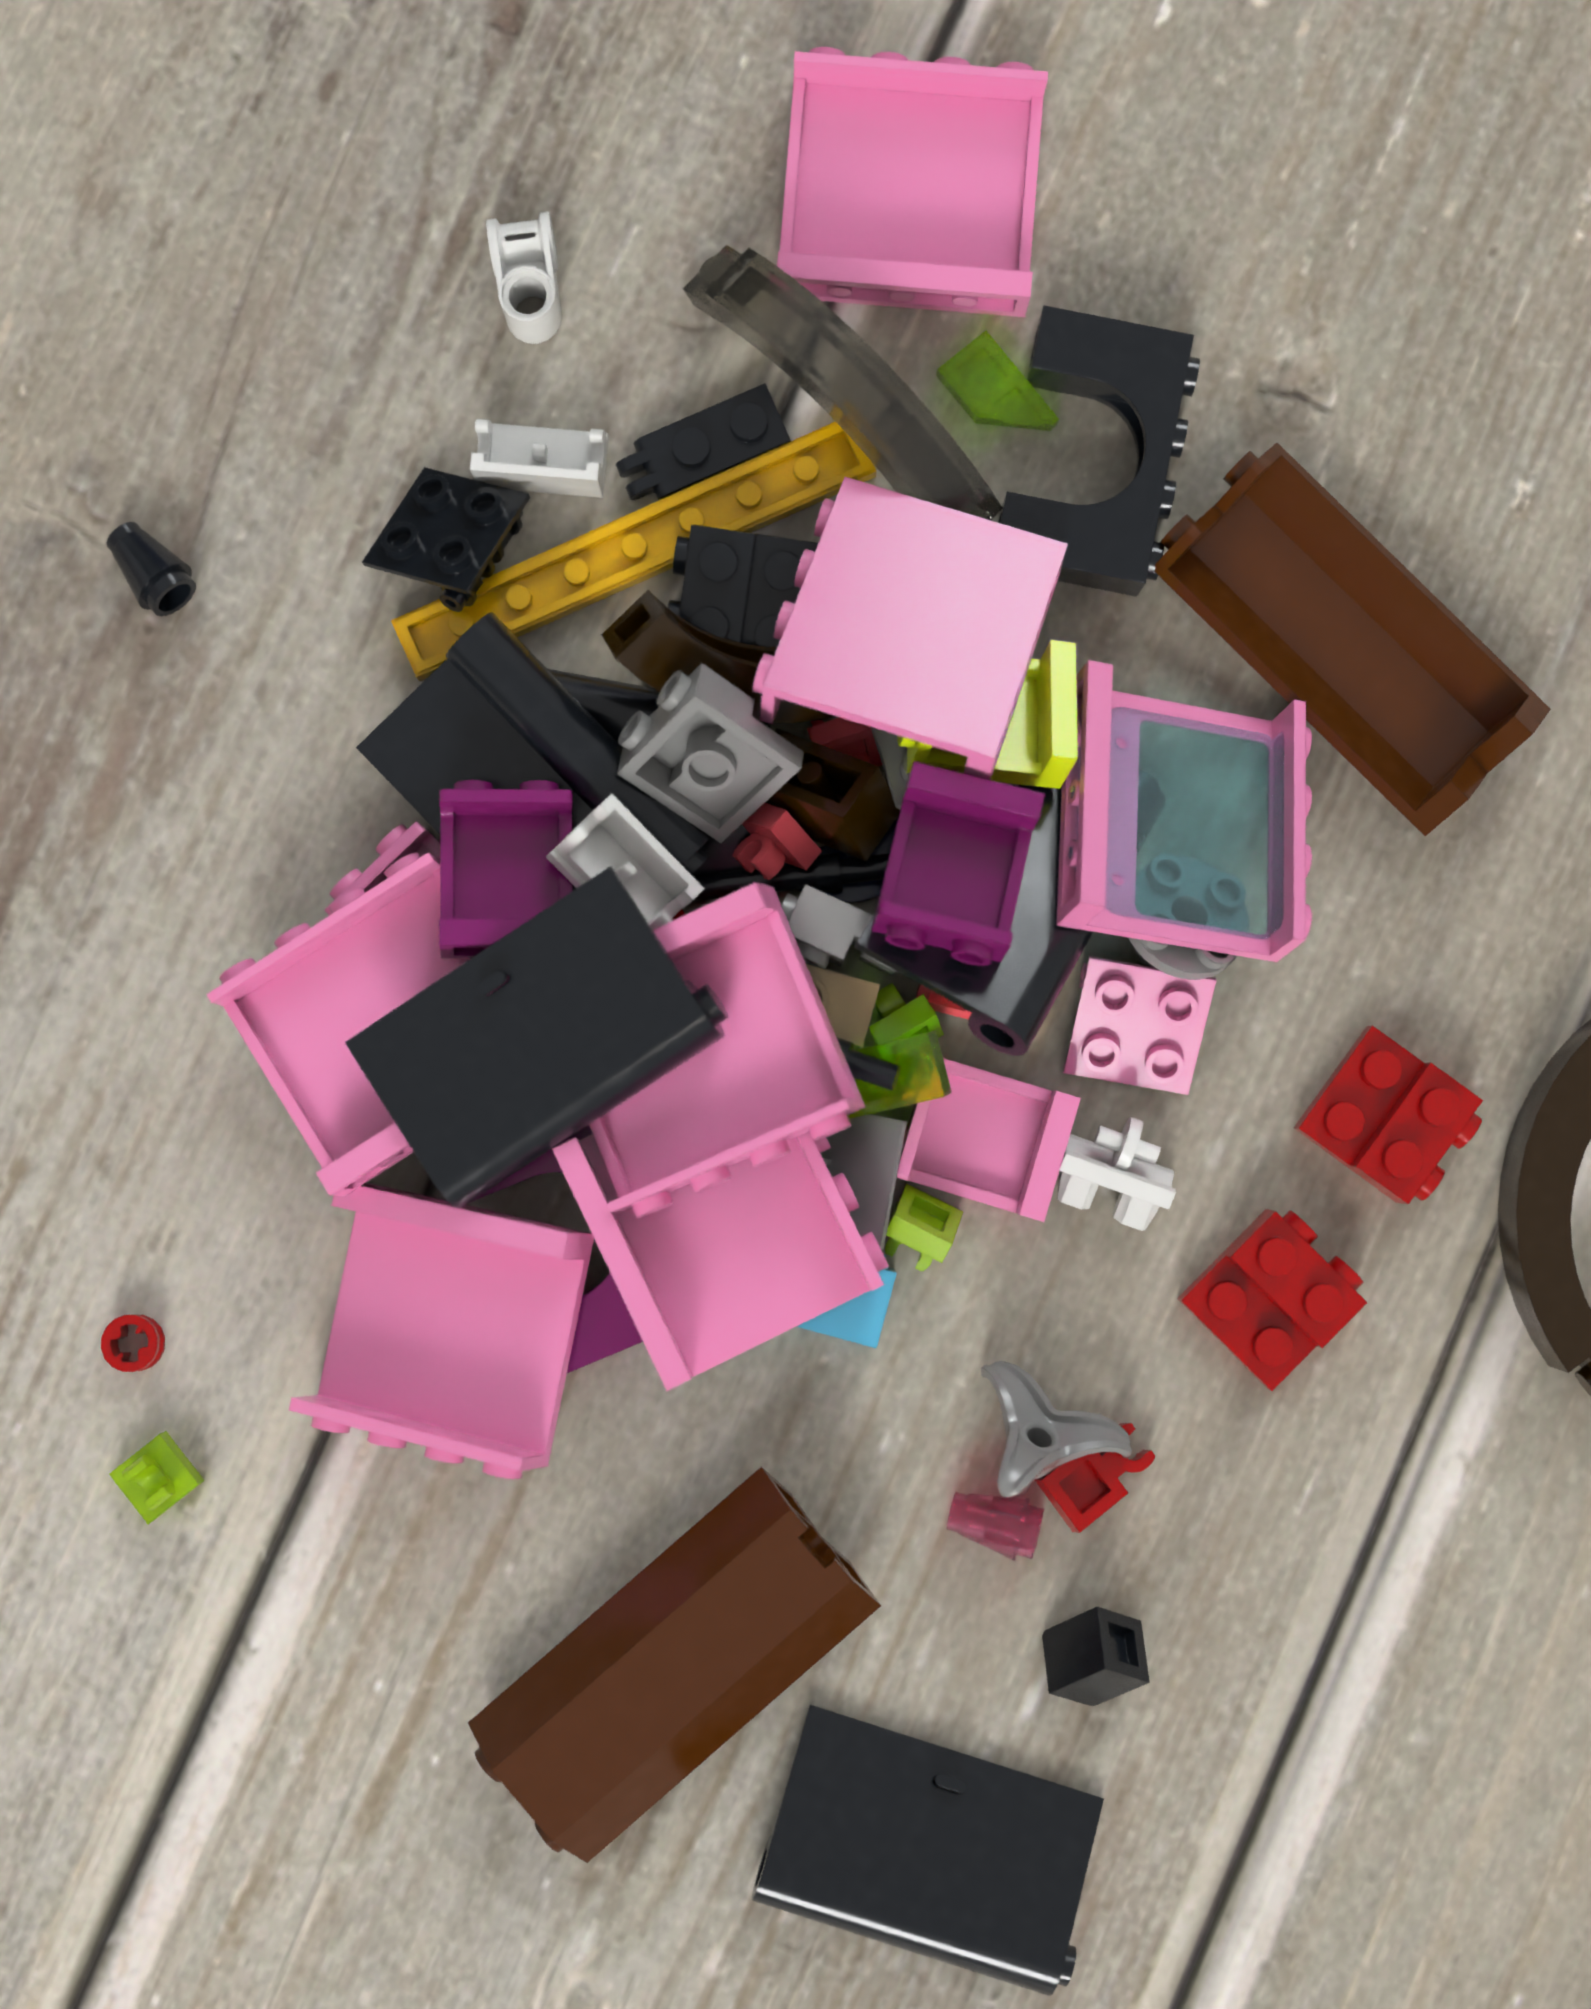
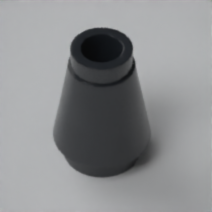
[106,522,196,616]

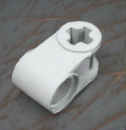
[486,211,562,344]

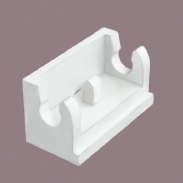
[470,419,609,498]
[546,794,704,930]

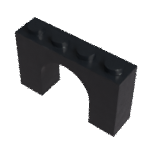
[998,305,1200,597]

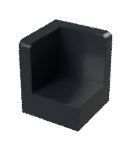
[1042,1606,1150,1706]

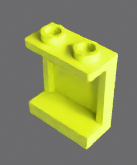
[897,640,1078,789]

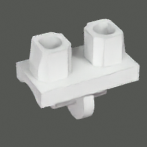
[1058,1117,1176,1231]

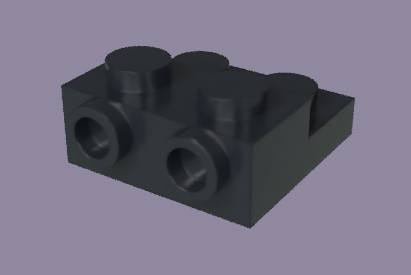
[668,525,818,647]

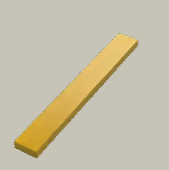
[391,415,877,681]

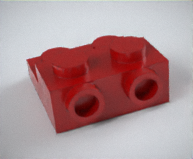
[1294,1025,1483,1205]
[1177,1209,1368,1391]

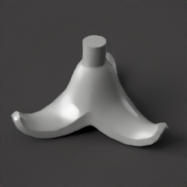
[981,1361,1132,1497]

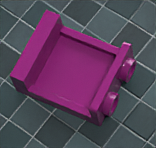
[871,762,1045,966]
[439,780,573,958]

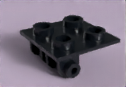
[362,467,530,612]

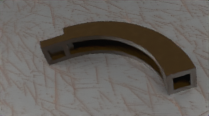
[601,590,837,723]
[1498,1019,1591,1396]

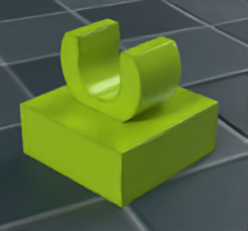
[868,983,944,1064]
[885,1184,963,1272]
[109,1431,205,1524]

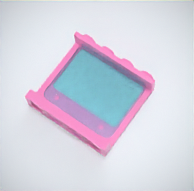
[1056,660,1312,962]

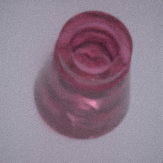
[946,1492,1045,1561]

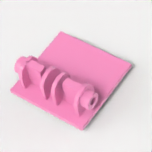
[1064,956,1217,1095]

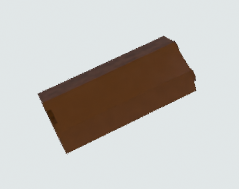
[1154,443,1551,836]
[468,1467,881,1863]

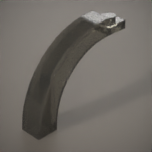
[682,245,1003,520]

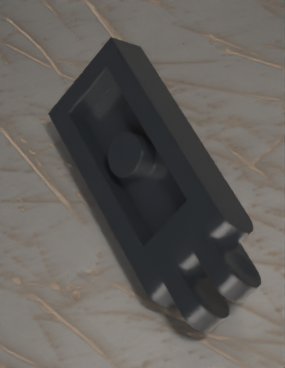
[616,383,791,501]

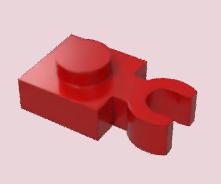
[1035,1423,1155,1533]

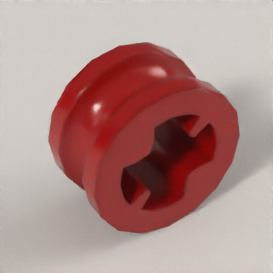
[101,1314,165,1372]

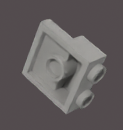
[617,663,804,843]
[781,884,896,975]

